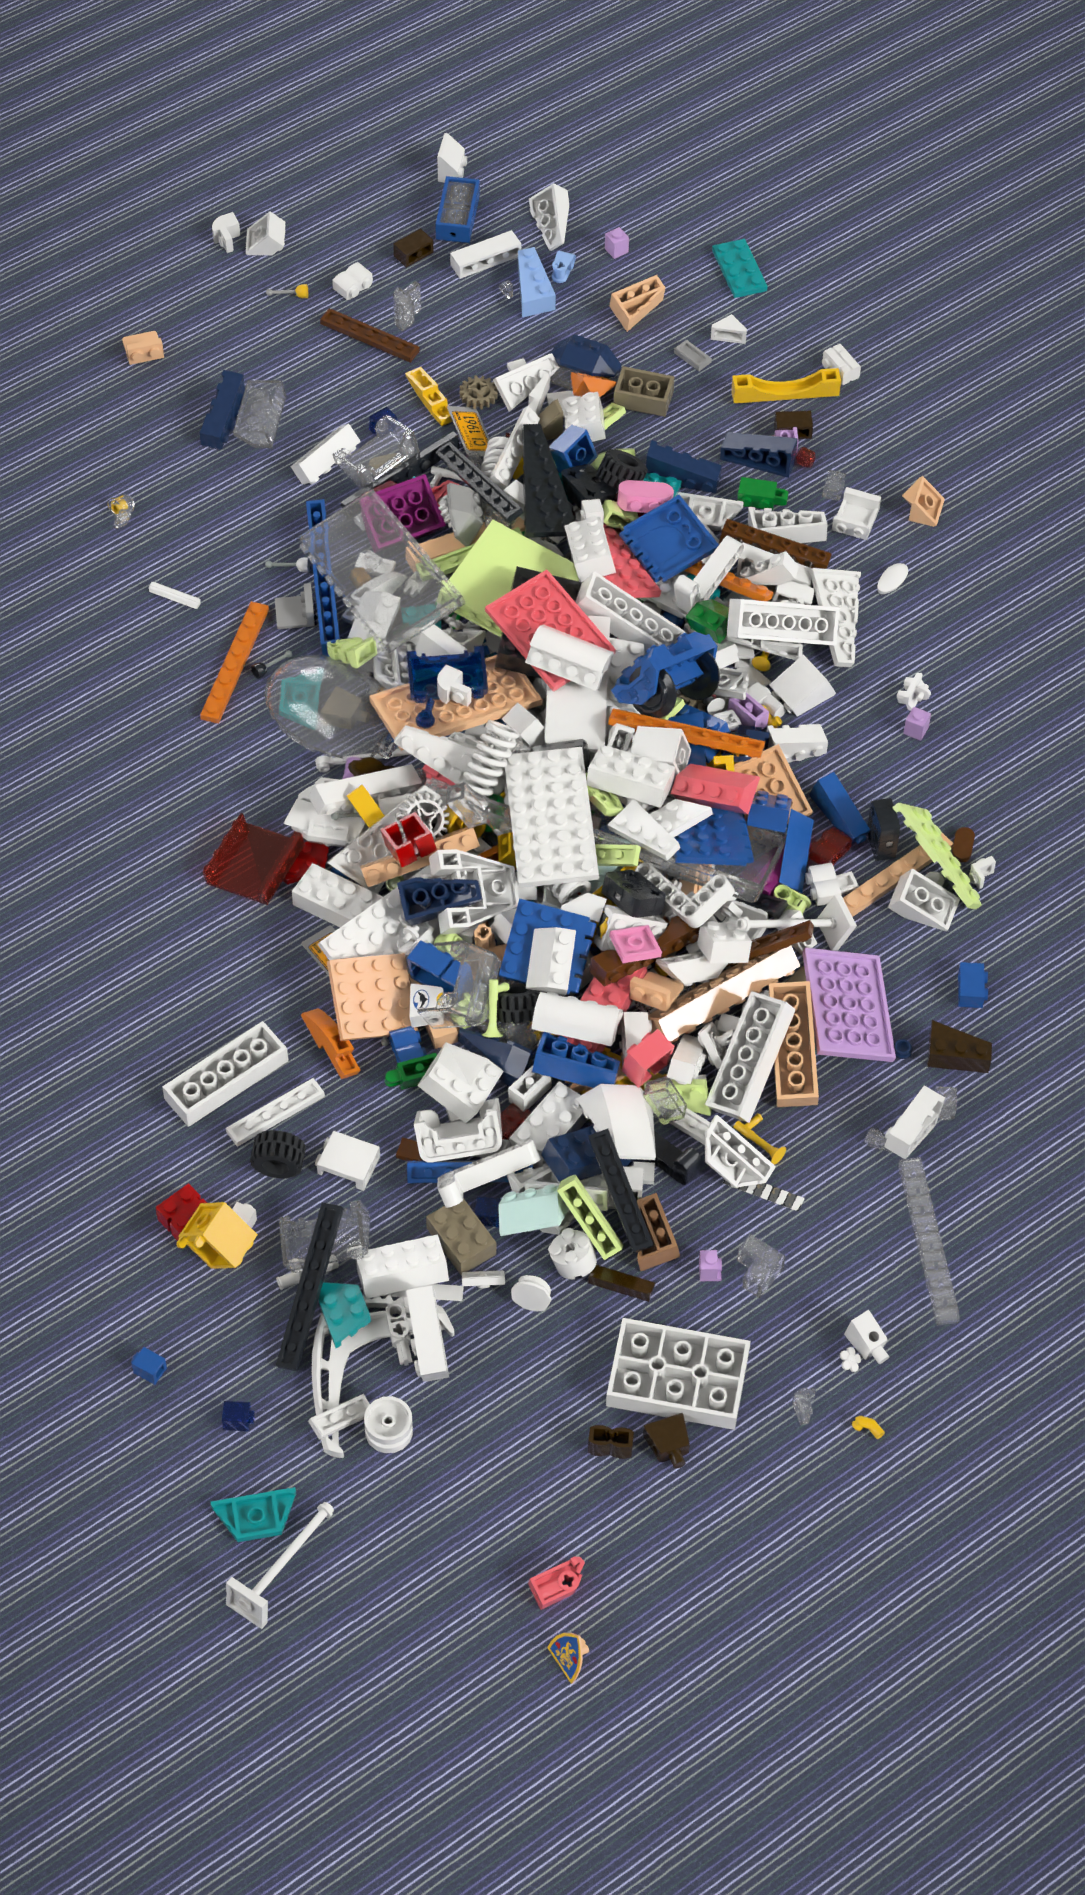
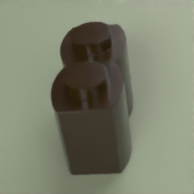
[588,1425,634,1459]

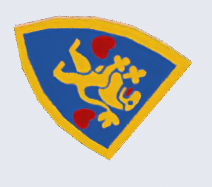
[547,1633,589,1684]

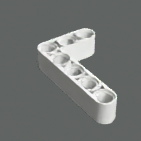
[674,536,744,613]
[635,863,734,928]
[437,1140,541,1208]

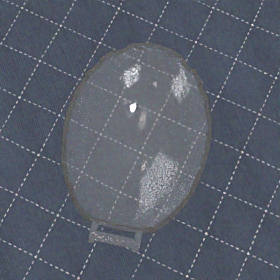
[264,654,399,762]

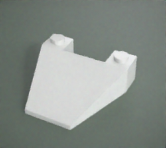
[429,849,519,934]

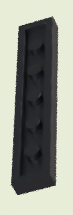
[588,1128,654,1254]

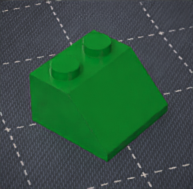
[686,599,729,644]

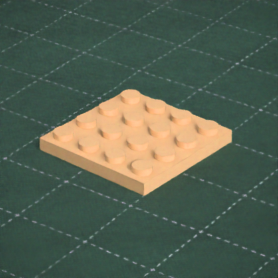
[734,744,813,843]
[327,953,418,1041]

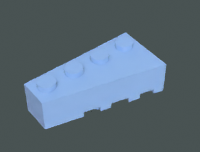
[518,247,556,317]

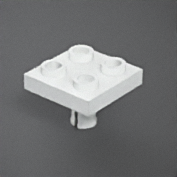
[698,1022,735,1069]

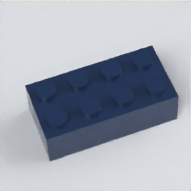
[541,1126,632,1182]

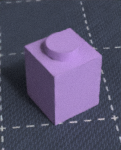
[605,227,629,259]
[903,707,931,741]

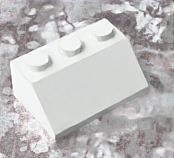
[526,927,576,995]

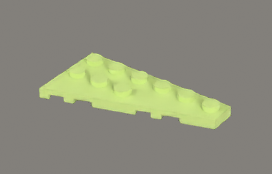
[893,803,982,909]

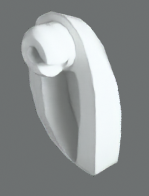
[877,563,908,594]

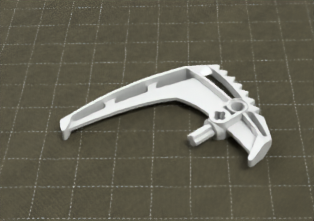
[312,1295,454,1458]

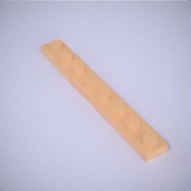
[843,832,953,917]

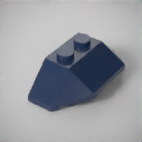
[550,334,622,377]

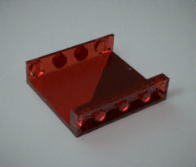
[203,813,305,905]

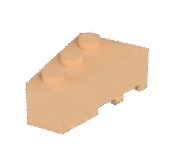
[610,275,665,332]

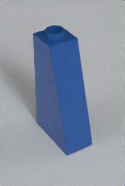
[809,772,870,845]

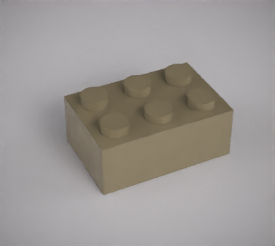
[614,366,675,417]
[426,1198,496,1275]

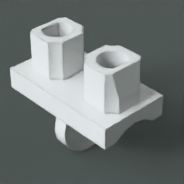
[897,673,931,710]
[398,925,435,955]

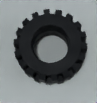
[597,449,648,490]
[497,984,542,1024]
[250,1130,306,1179]

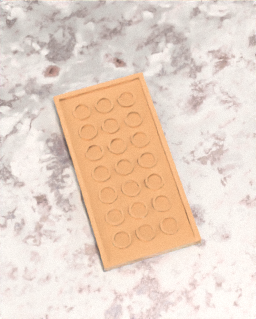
[369,655,542,751]

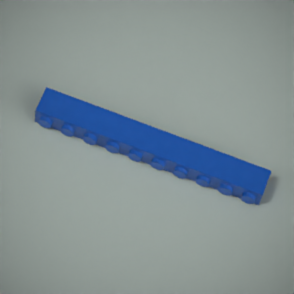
[306,499,340,658]

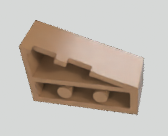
[637,1193,680,1271]

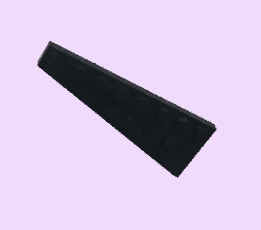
[522,424,575,538]

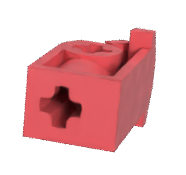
[528,1557,585,1610]

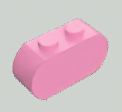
[617,480,674,513]

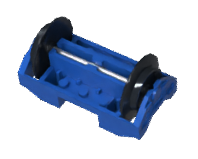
[611,632,720,718]

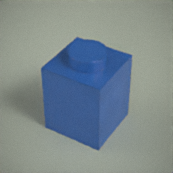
[131,1347,167,1385]

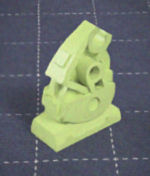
[327,636,377,668]

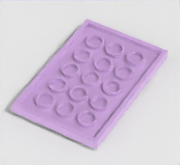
[802,948,896,1062]

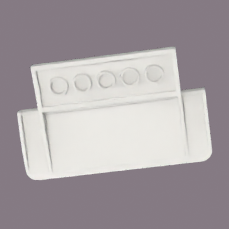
[544,615,644,753]

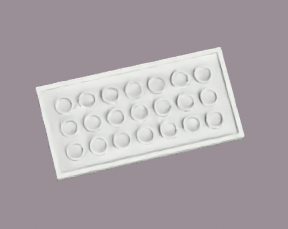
[505,747,599,888]
[317,865,441,974]

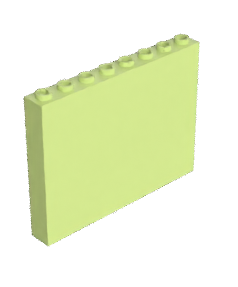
[437,520,583,637]

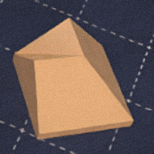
[902,476,945,527]

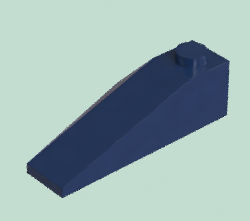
[397,877,483,926]
[459,1028,533,1087]

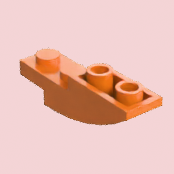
[301,1008,361,1079]

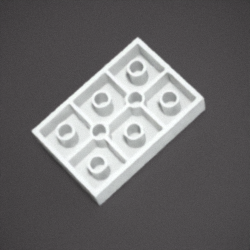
[606,1318,751,1430]

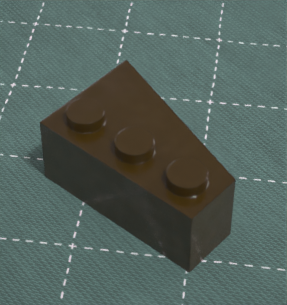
[927,1020,992,1073]

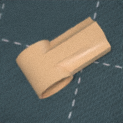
[474,924,496,951]

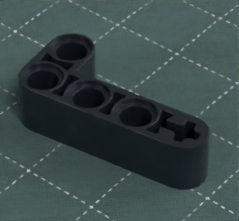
[649,1131,701,1185]

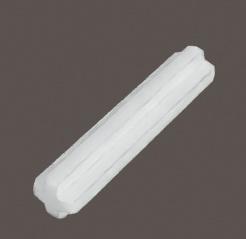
[149,582,201,609]

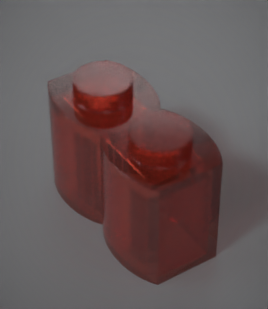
[809,827,853,866]

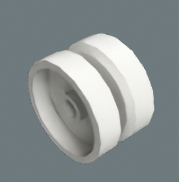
[364,1396,413,1453]

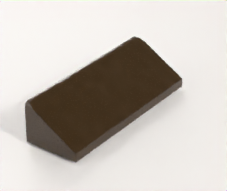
[588,1265,656,1302]

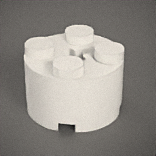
[548,1228,597,1279]

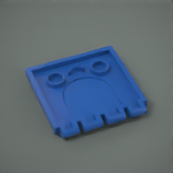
[619,494,719,582]
[674,808,754,866]
[498,898,597,996]

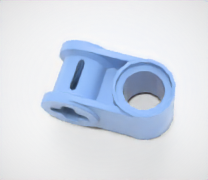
[552,250,576,283]

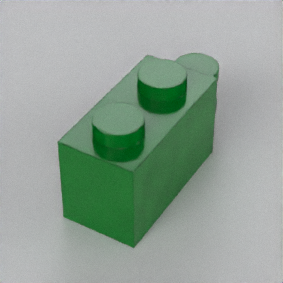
[737,477,789,510]
[384,1053,437,1090]

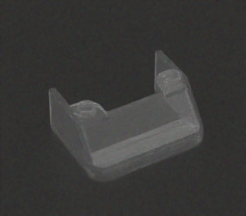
[417,940,501,1029]

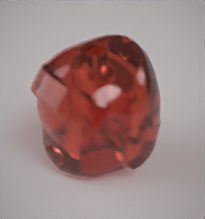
[796,447,816,468]

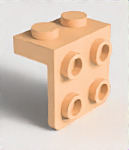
[122,331,164,365]
[630,972,684,1012]

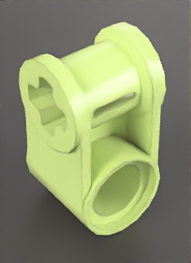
[773,885,811,915]

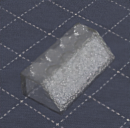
[233,380,287,448]

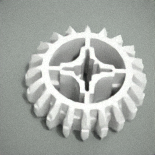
[396,792,449,840]

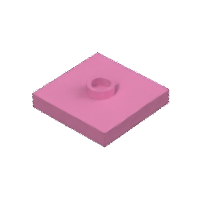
[609,925,662,963]

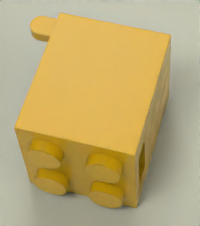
[177,1202,258,1269]

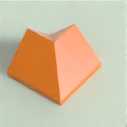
[571,372,616,397]

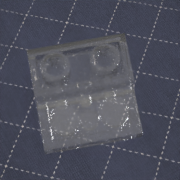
[393,281,421,331]

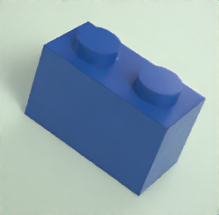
[958,962,988,1008]

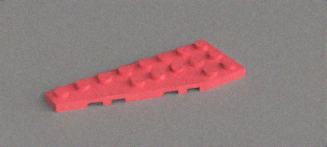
[602,523,661,598]

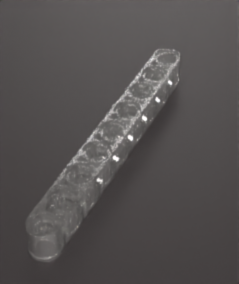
[898,1157,960,1326]

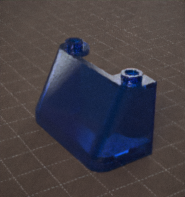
[406,646,488,703]

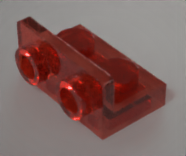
[501,1103,531,1140]

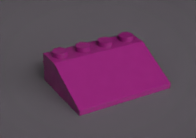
[358,474,446,554]

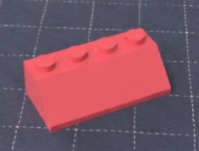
[670,763,760,814]

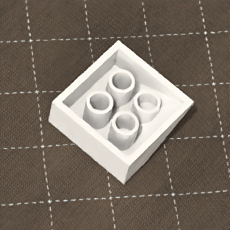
[417,1042,503,1123]

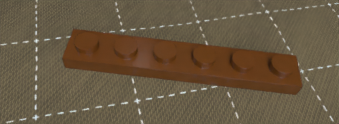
[320,308,420,363]
[725,920,814,968]

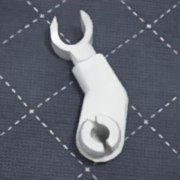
[529,537,564,556]

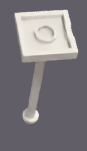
[736,895,857,951]
[226,1502,334,1629]

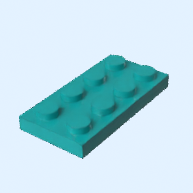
[712,239,768,298]

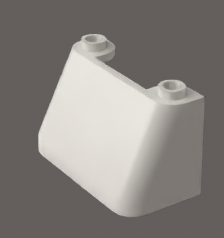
[414,1098,502,1162]

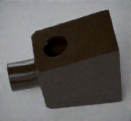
[643,1413,690,1469]

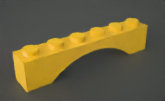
[731,368,841,403]

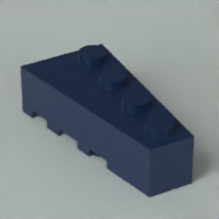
[200,370,248,450]

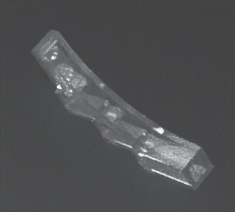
[446,782,512,836]

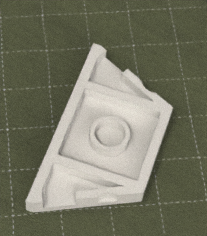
[678,492,744,531]
[714,667,749,700]
[649,799,713,852]

